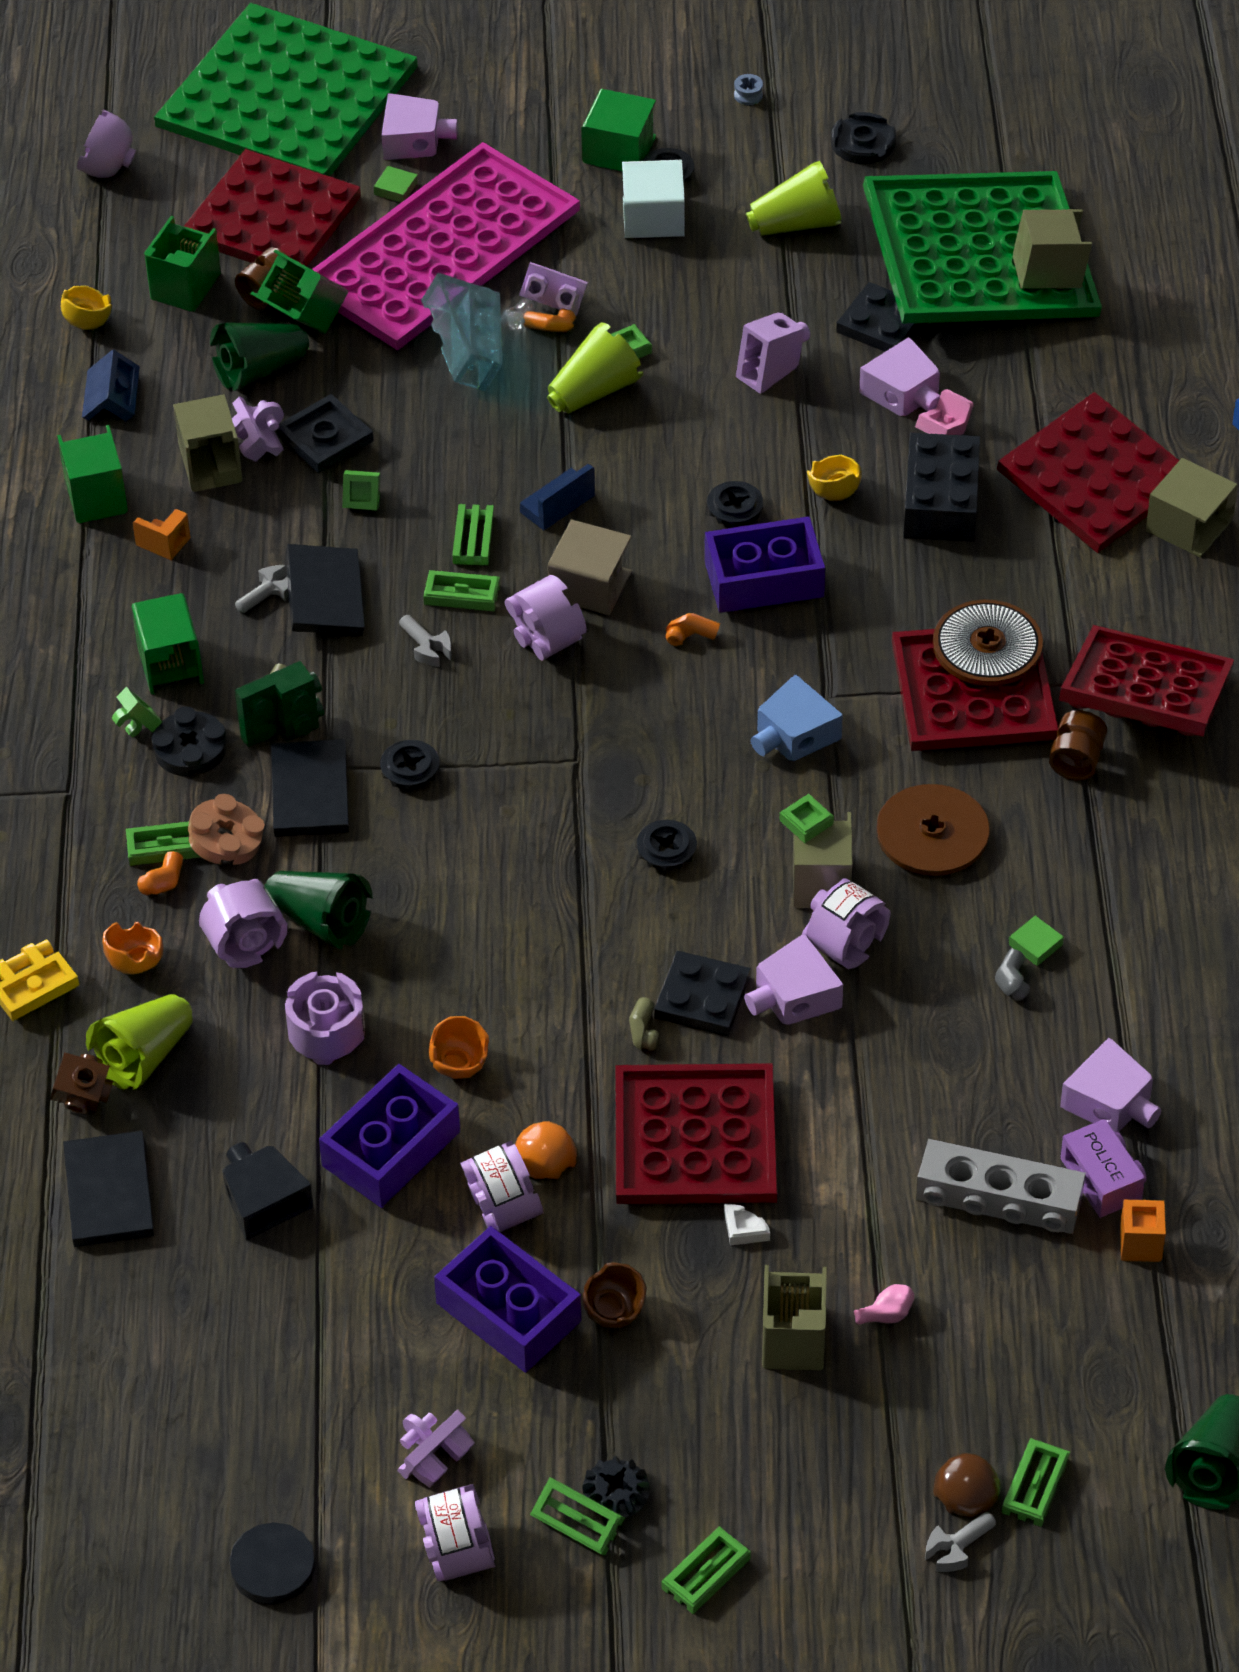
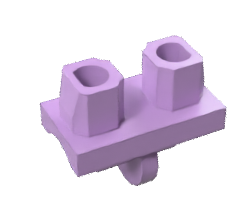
[519,262,588,315]
[232,396,284,462]
[397,1409,475,1488]

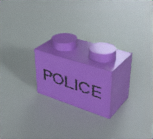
[1060,1119,1146,1218]

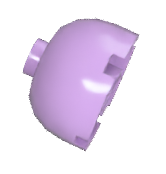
[77,109,136,178]

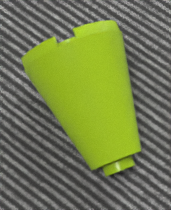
[746,161,842,236]
[547,322,644,414]
[86,994,193,1090]

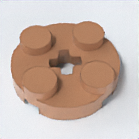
[188,794,265,865]

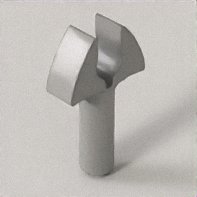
[235,565,289,613]
[399,615,451,667]
[925,1512,996,1572]

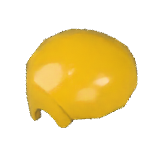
[60,285,113,330]
[807,455,862,501]

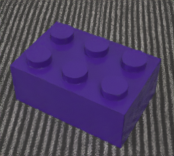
[705,516,825,613]
[319,1064,460,1208]
[434,1226,582,1373]

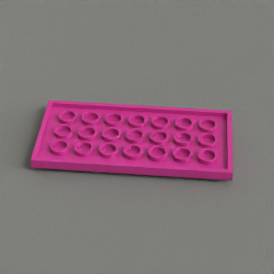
[312,142,580,350]

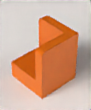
[133,509,191,560]
[1120,1199,1166,1262]

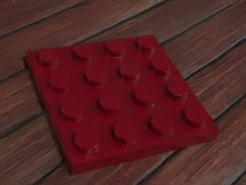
[184,149,361,266]
[996,392,1180,553]
[1059,625,1234,737]
[892,629,1058,751]
[615,1063,777,1204]

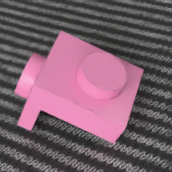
[915,389,973,435]

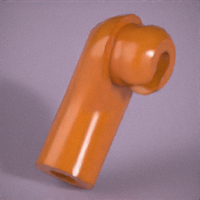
[523,308,576,333]
[666,613,720,646]
[137,851,183,895]

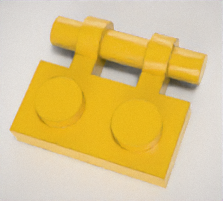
[0,939,79,1021]

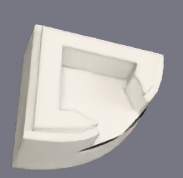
[724,1204,770,1246]

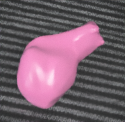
[854,1284,915,1325]

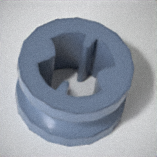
[734,74,763,105]

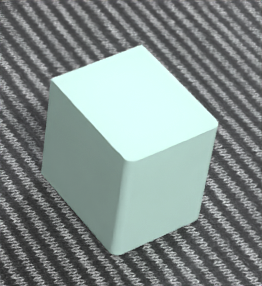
[622,160,685,238]

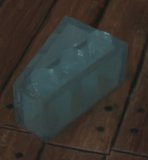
[421,273,502,391]

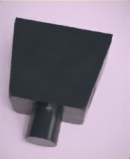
[222,1142,313,1241]

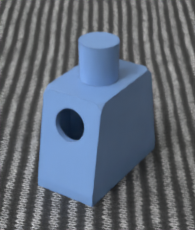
[751,675,843,761]

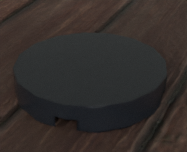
[831,112,896,164]
[229,1522,315,1605]

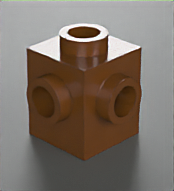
[50,1052,114,1114]

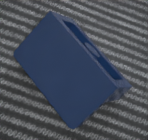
[82,349,140,422]
[520,464,595,531]

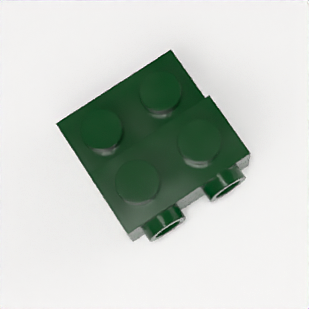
[235,661,324,747]

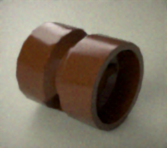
[235,247,288,310]
[1049,710,1108,780]

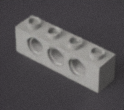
[916,1139,1086,1234]

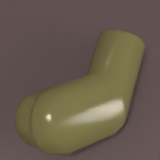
[629,997,659,1051]

